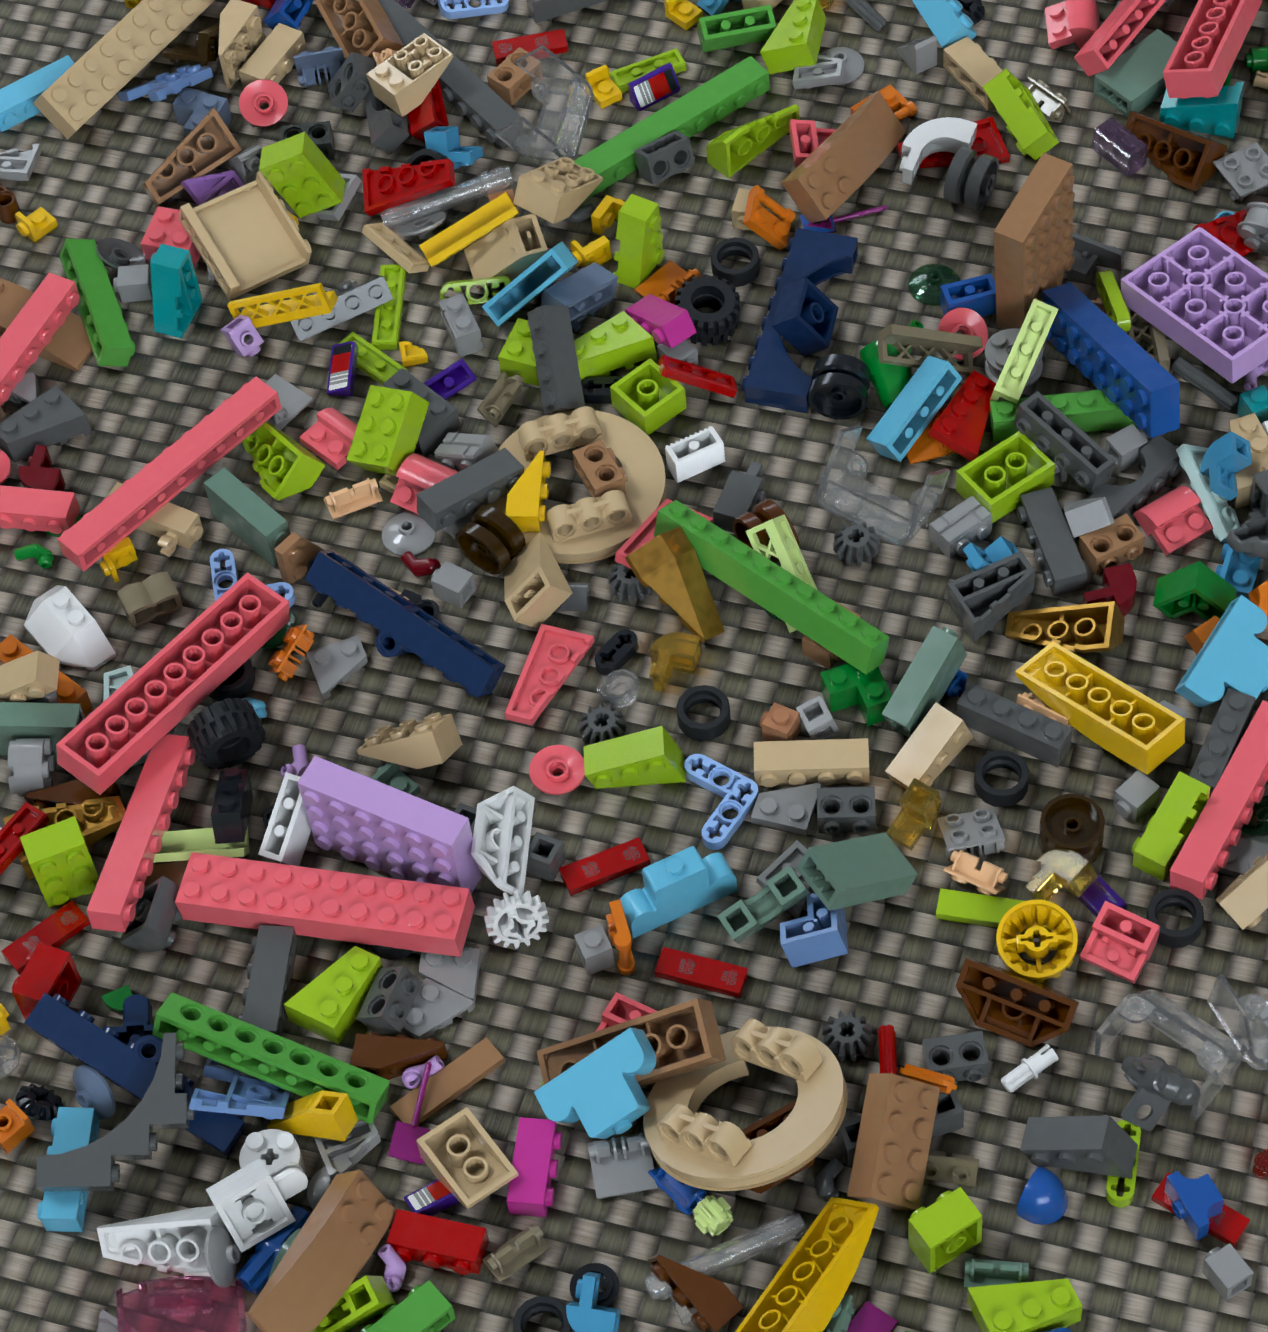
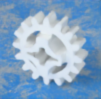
[484,890,549,949]

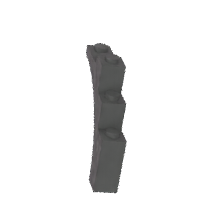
[36,1033,195,1192]

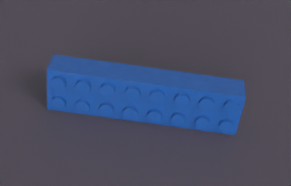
[1042,282,1180,438]

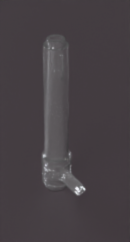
[381,166,515,229]
[644,1213,806,1326]

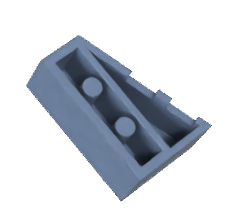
[541,262,618,332]

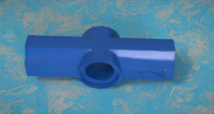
[236,1206,310,1294]

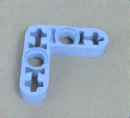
[437,0,509,19]
[210,549,296,608]
[684,754,758,850]

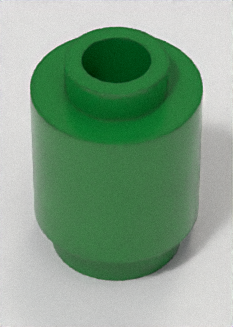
[1244,46,1268,73]

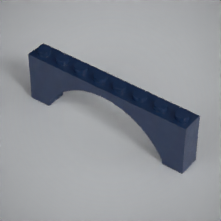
[741,228,858,413]

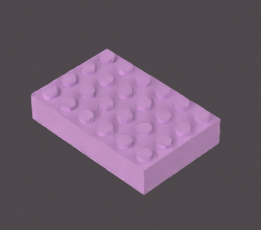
[1121,227,1268,384]
[297,756,481,894]

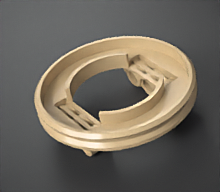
[488,406,667,564]
[643,1019,848,1191]

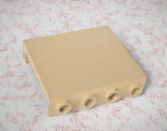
[178,171,312,300]

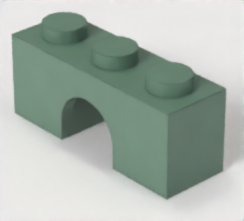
[717,865,811,944]

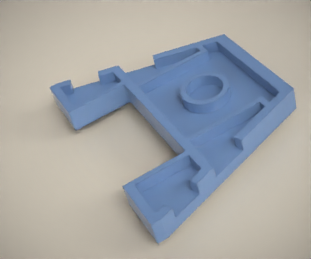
[118,64,214,101]
[189,1058,291,1120]

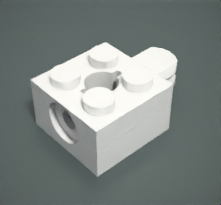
[206,1158,308,1253]

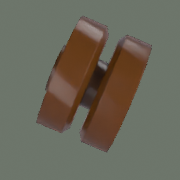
[732,499,799,564]

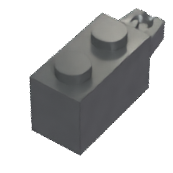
[713,462,766,533]

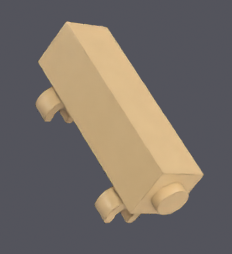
[107,482,203,557]

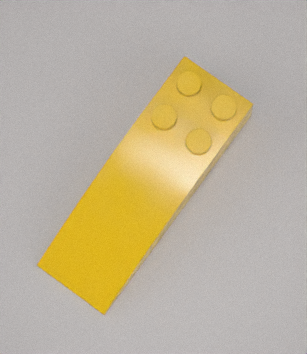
[1015,641,1185,775]
[735,1197,879,1332]

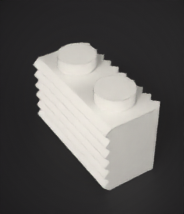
[665,426,725,483]

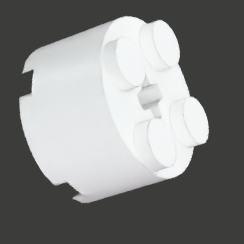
[239,1129,306,1174]

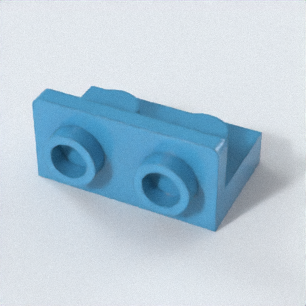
[1215,543,1262,600]

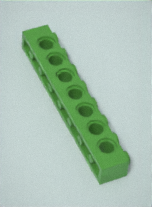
[152,992,390,1125]

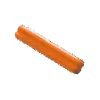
[898,1064,957,1094]

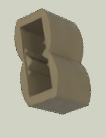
[117,572,183,627]

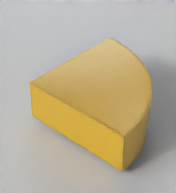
[399,341,429,367]

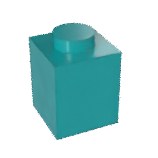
[1237,385,1268,423]

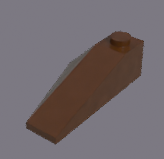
[1122,111,1227,191]

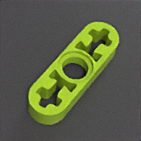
[1096,270,1131,332]
[440,276,512,305]
[1106,1120,1141,1208]

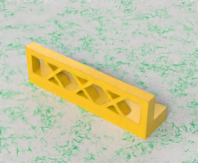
[419,192,519,268]
[227,283,338,328]

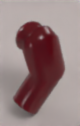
[401,551,441,577]

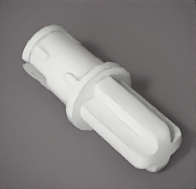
[1001,1044,1059,1092]

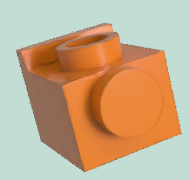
[0,1099,35,1154]

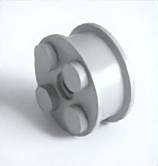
[1236,202,1268,251]
[985,328,1043,388]

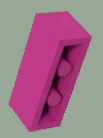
[625,294,697,349]
[507,1117,562,1217]

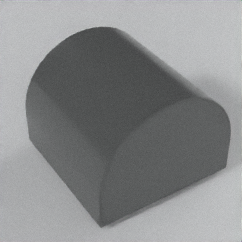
[560,582,591,612]

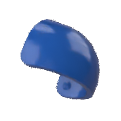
[1016,1166,1068,1225]

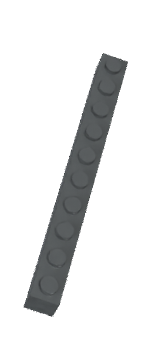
[378,0,525,150]

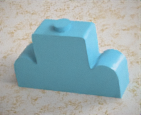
[482,241,578,327]
[1175,595,1268,707]
[620,846,738,939]
[534,1027,656,1139]

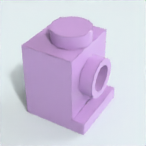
[221,315,264,357]

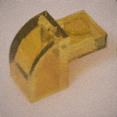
[649,632,702,692]
[886,778,941,851]
[1025,849,1098,901]

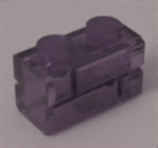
[1093,118,1148,177]

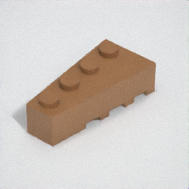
[142,108,242,206]

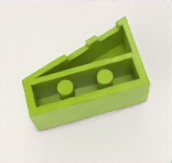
[760,0,826,74]
[982,68,1059,160]
[613,194,665,289]
[574,311,658,381]
[583,726,686,789]
[1131,771,1211,881]
[284,946,383,1045]
[967,1278,1082,1332]

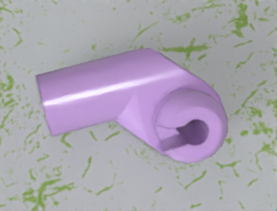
[1243,360,1268,391]
[280,744,309,778]
[401,1055,445,1089]
[378,1244,406,1292]

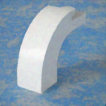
[899,117,977,185]

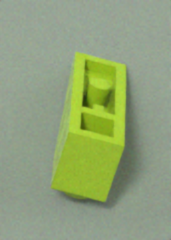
[313,1275,396,1332]

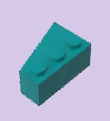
[1159,81,1244,138]
[150,244,203,339]

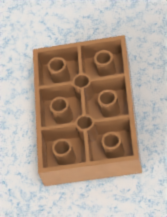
[994,153,1075,329]

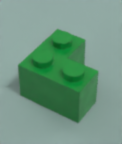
[1153,561,1237,621]
[820,663,892,726]

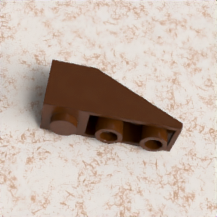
[25,779,121,809]
[350,1032,448,1080]
[648,1255,743,1332]

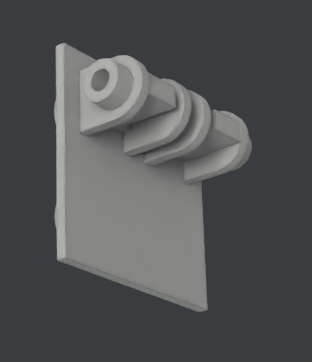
[1213,142,1268,201]
[266,374,313,430]
[937,808,1005,859]
[587,1133,658,1199]

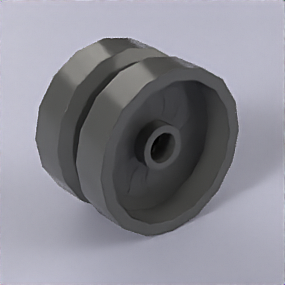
[943,147,999,211]

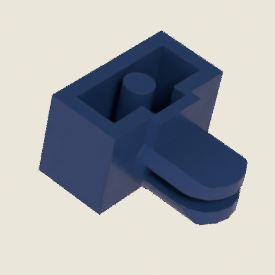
[109,994,163,1058]

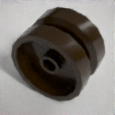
[455,505,525,575]
[1039,793,1105,870]

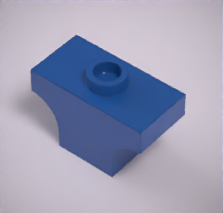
[1165,1171,1224,1241]

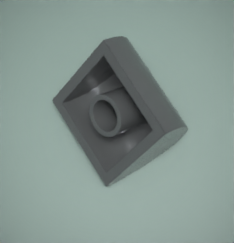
[119,876,182,952]

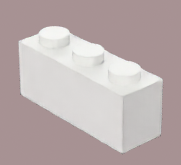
[258,772,311,866]

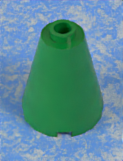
[859,340,912,411]

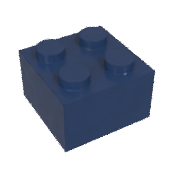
[772,277,839,357]

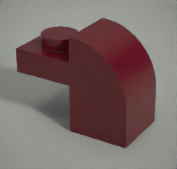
[18,445,66,491]
[1083,563,1137,617]

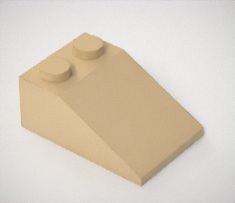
[416,1107,519,1210]

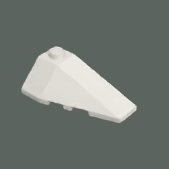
[97,1206,229,1279]

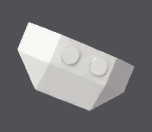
[24,585,117,671]
[471,786,535,896]

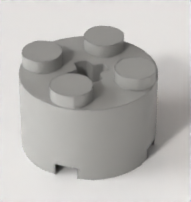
[8,738,55,795]

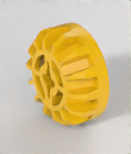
[996,900,1078,983]

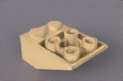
[218,0,265,90]
[366,33,454,117]
[513,157,603,224]
[464,214,548,289]
[504,532,573,628]
[357,712,463,769]

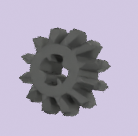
[833,521,880,568]
[608,563,652,604]
[578,703,627,745]
[822,1010,873,1062]

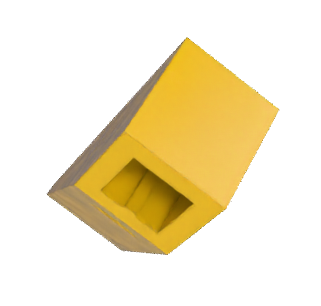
[505,451,551,532]
[267,1090,358,1141]

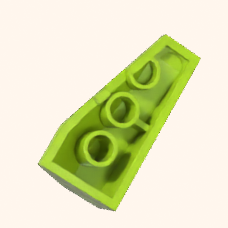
[706,104,800,178]
[242,421,325,501]

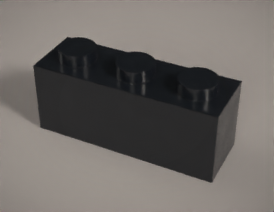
[211,767,253,844]

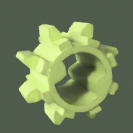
[692,1194,733,1237]

